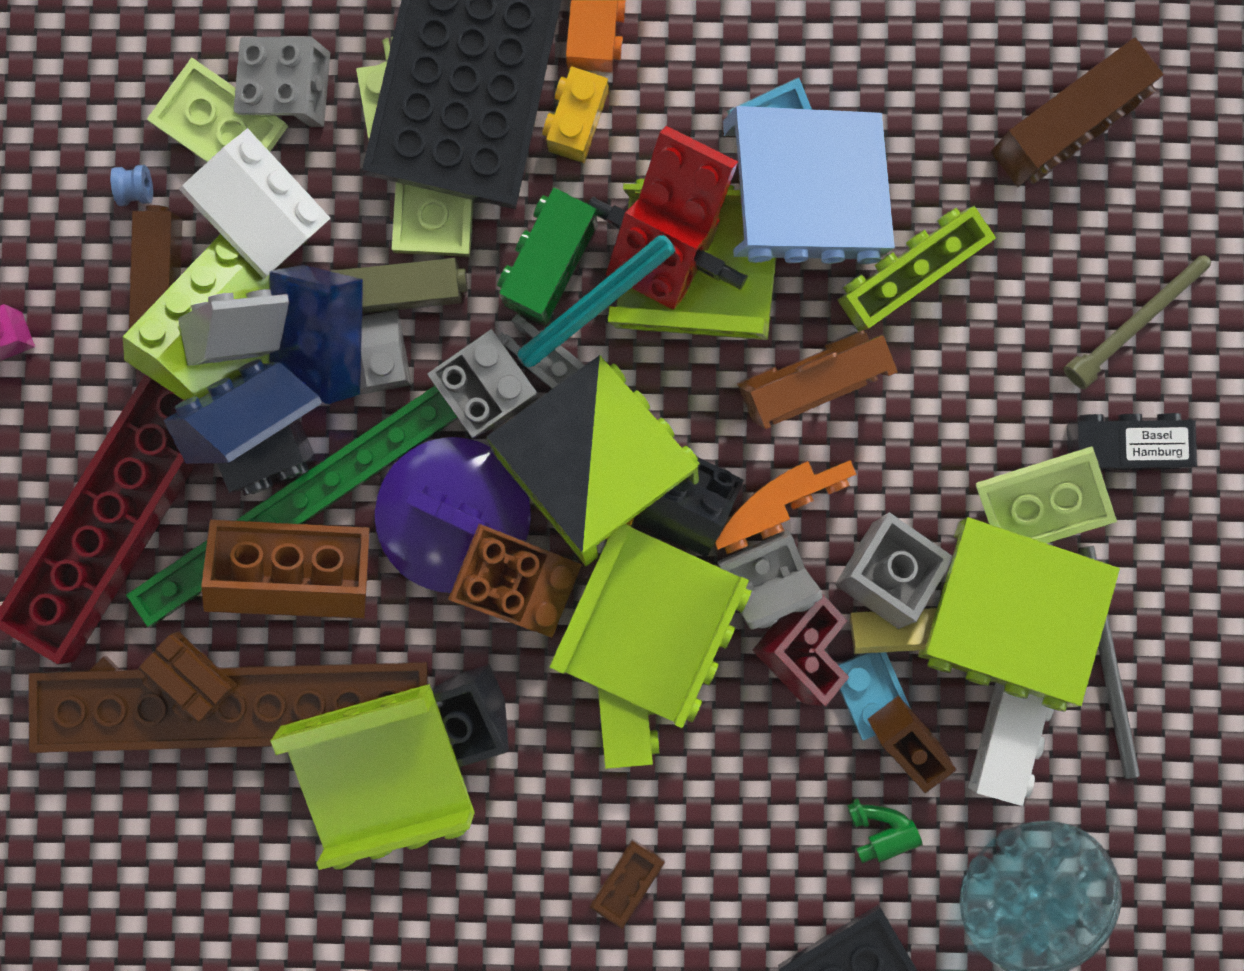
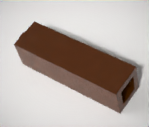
[129,205,182,329]

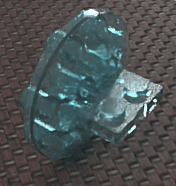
[960,821,1122,971]

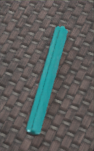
[517,235,675,368]

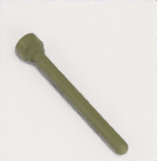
[1063,255,1211,390]

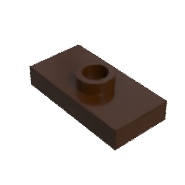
[589,839,665,929]

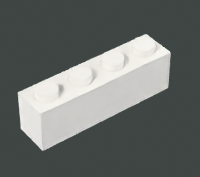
[968,683,1054,806]

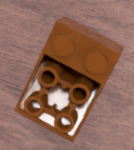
[448,524,582,638]

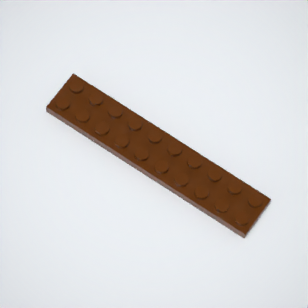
[29,662,428,753]

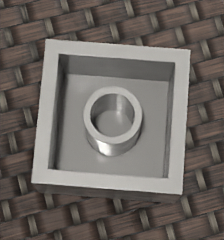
[835,512,953,629]

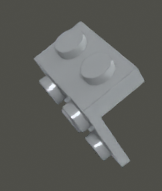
[717,530,823,629]

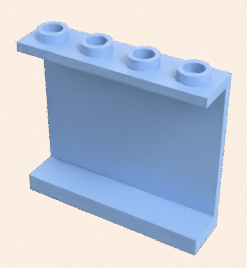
[723,106,895,264]

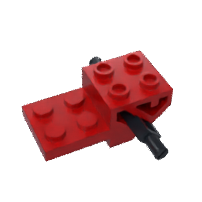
[588,126,748,310]

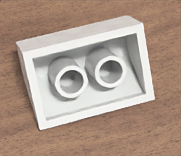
[179,128,330,279]

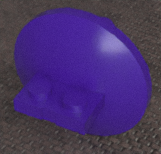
[375,437,531,593]

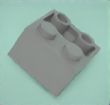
[178,289,289,366]
[427,329,538,438]

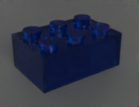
[269,265,363,404]

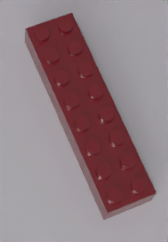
[0,375,197,665]

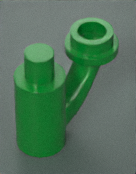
[847,798,923,863]

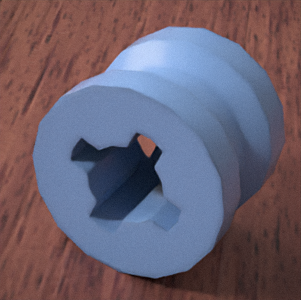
[110,165,153,206]

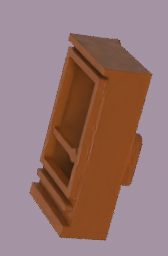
[737,330,898,429]

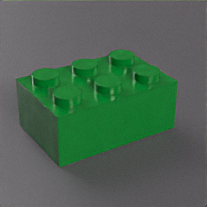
[497,187,598,327]

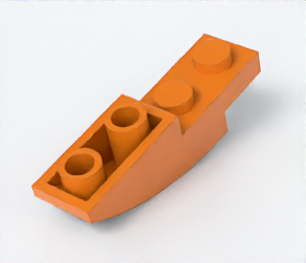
[714,460,857,554]

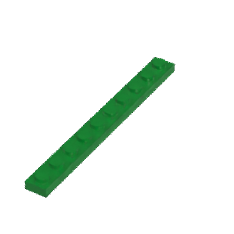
[126,386,458,627]

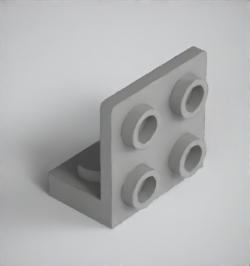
[234,37,330,127]

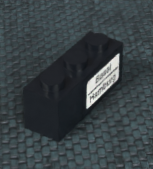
[1067,413,1197,470]

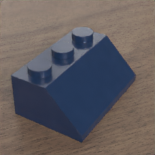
[163,359,322,464]

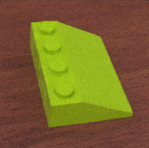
[123,234,318,400]

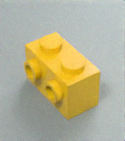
[542,66,608,163]

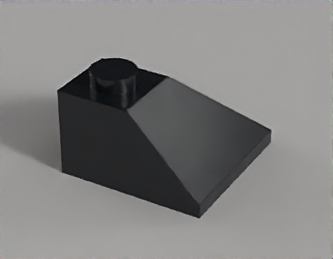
[432,664,509,767]

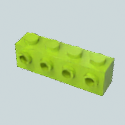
[837,206,996,331]

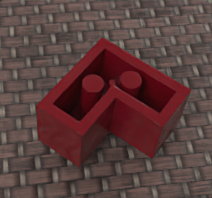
[752,593,849,707]

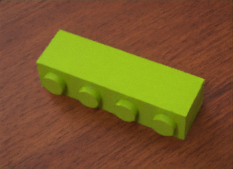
[598,688,660,769]

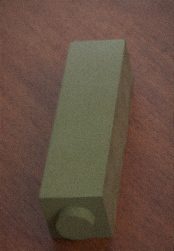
[315,258,468,317]

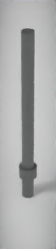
[1078,545,1140,779]

